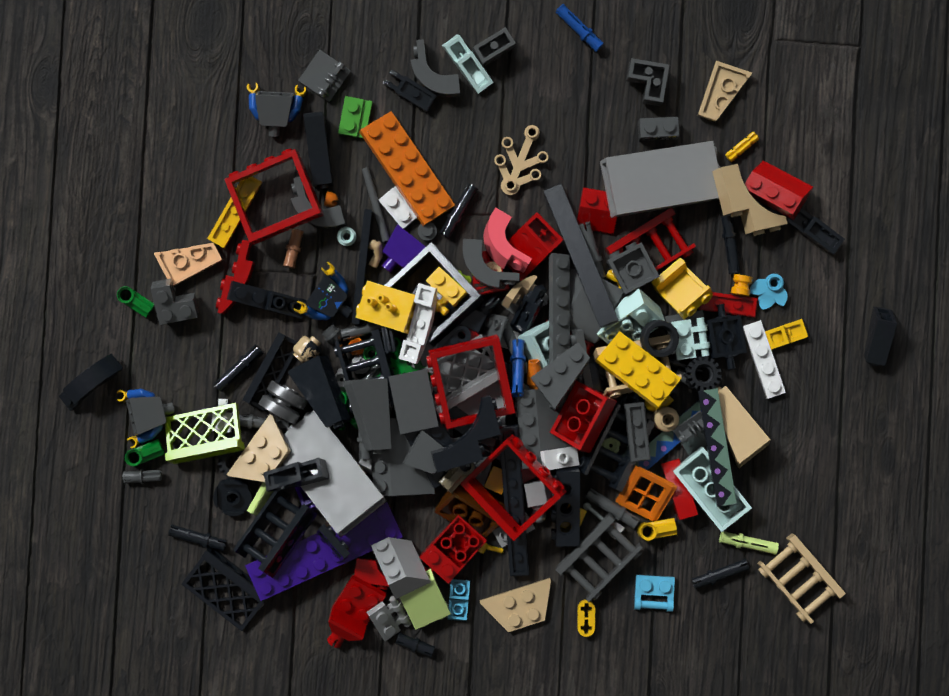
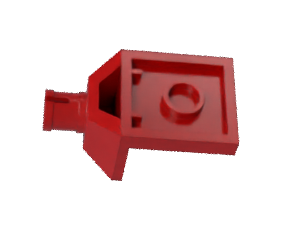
[327,575,386,648]

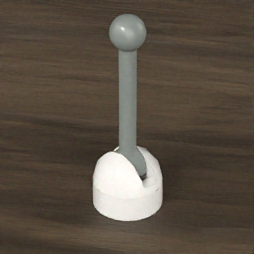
[583,502,624,539]

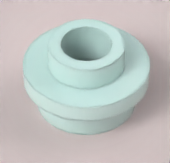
[337,227,356,246]

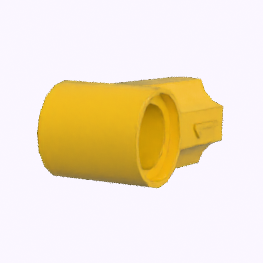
[637,518,677,541]

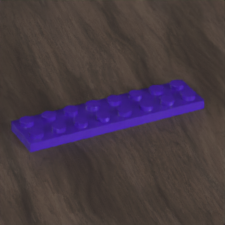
[245,502,403,601]

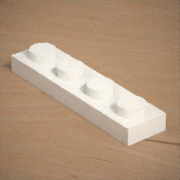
[743,320,786,399]

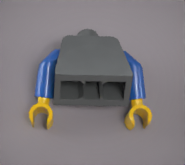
[247,83,306,137]
[117,389,174,448]

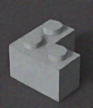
[523,480,555,510]

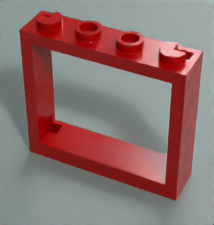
[224,148,324,245]
[426,334,515,429]
[460,434,567,541]

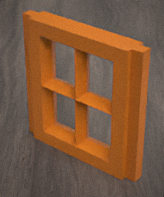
[615,465,677,521]

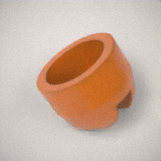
[324,191,338,207]

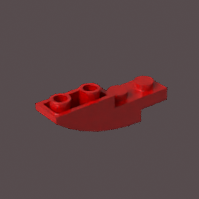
[216,239,255,315]

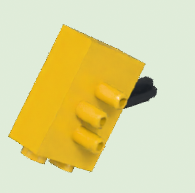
[355,281,416,354]

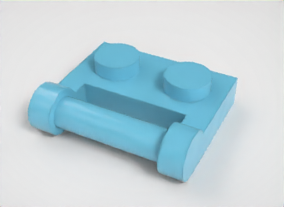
[634,574,675,612]

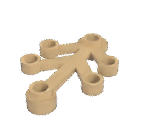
[494,125,548,195]

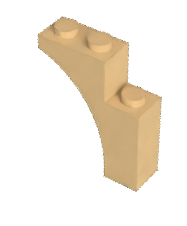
[712,164,788,236]

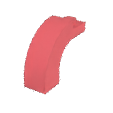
[483,207,532,273]

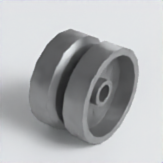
[258,380,308,424]

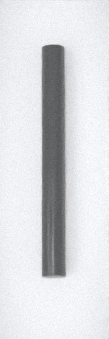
[362,167,389,242]

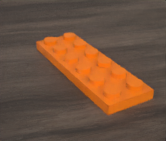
[359,111,455,226]

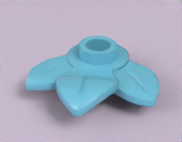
[750,274,787,310]

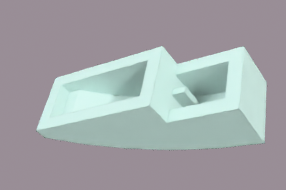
[442,35,494,94]

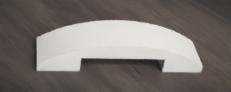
[399,283,437,364]

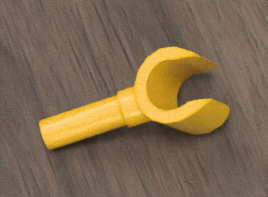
[478,543,503,554]

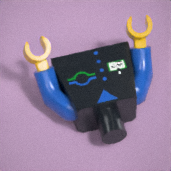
[294,262,353,320]

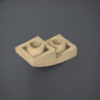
[502,275,537,309]

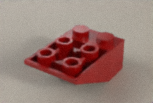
[506,212,564,281]
[420,514,487,584]

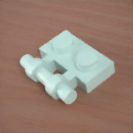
[671,317,710,360]

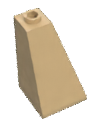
[718,386,770,468]

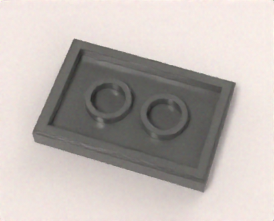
[388,369,438,434]

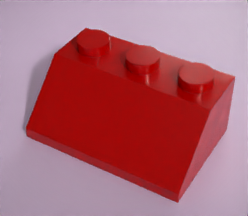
[745,160,814,220]
[550,381,617,453]

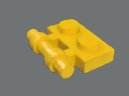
[426,267,468,316]

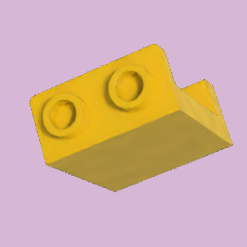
[651,257,713,320]

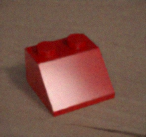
[577,187,617,234]

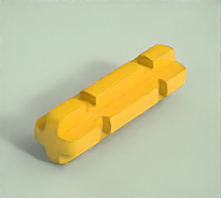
[725,132,759,162]

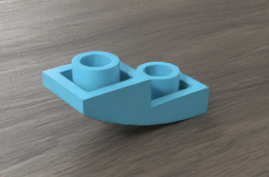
[447,579,470,621]

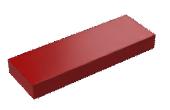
[698,292,758,317]

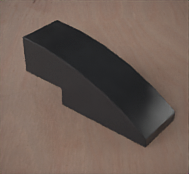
[263,458,329,492]

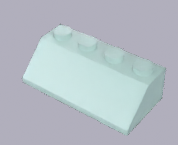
[673,446,752,532]

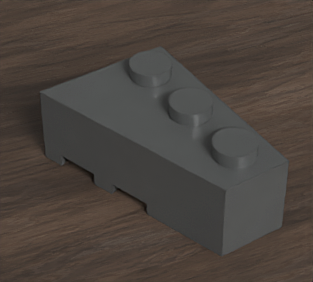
[531,342,590,411]

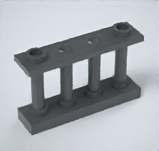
[555,512,643,602]

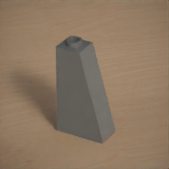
[344,379,391,454]

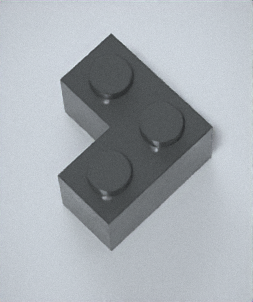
[627,58,669,106]
[151,278,199,325]

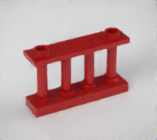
[605,207,696,271]

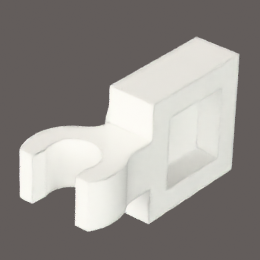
[212,398,232,432]

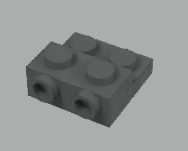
[606,241,660,295]

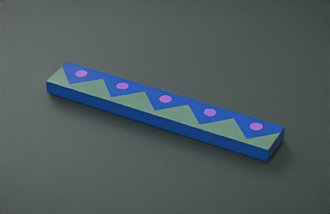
[635,386,717,470]

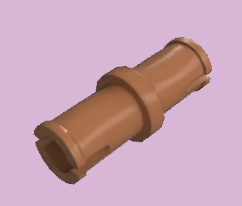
[283,229,304,269]

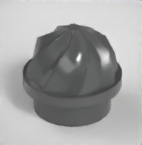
[322,325,342,345]

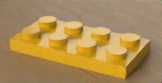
[595,331,682,409]

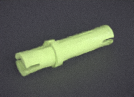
[719,531,779,555]

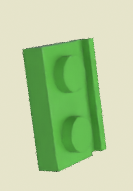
[338,96,373,139]

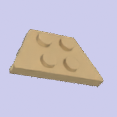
[227,414,291,482]
[480,578,551,632]

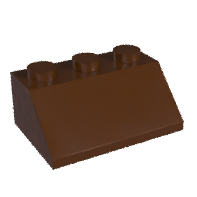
[434,484,505,538]

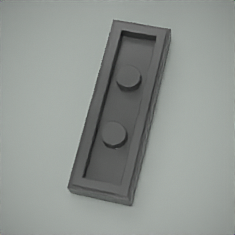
[624,402,651,462]

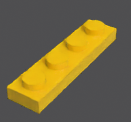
[207,176,262,249]

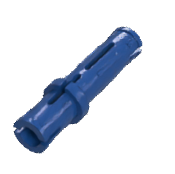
[555,4,604,52]
[510,339,526,397]

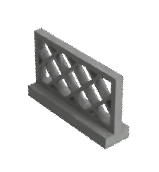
[423,334,498,415]

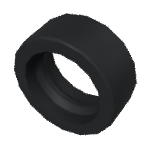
[640,320,679,357]

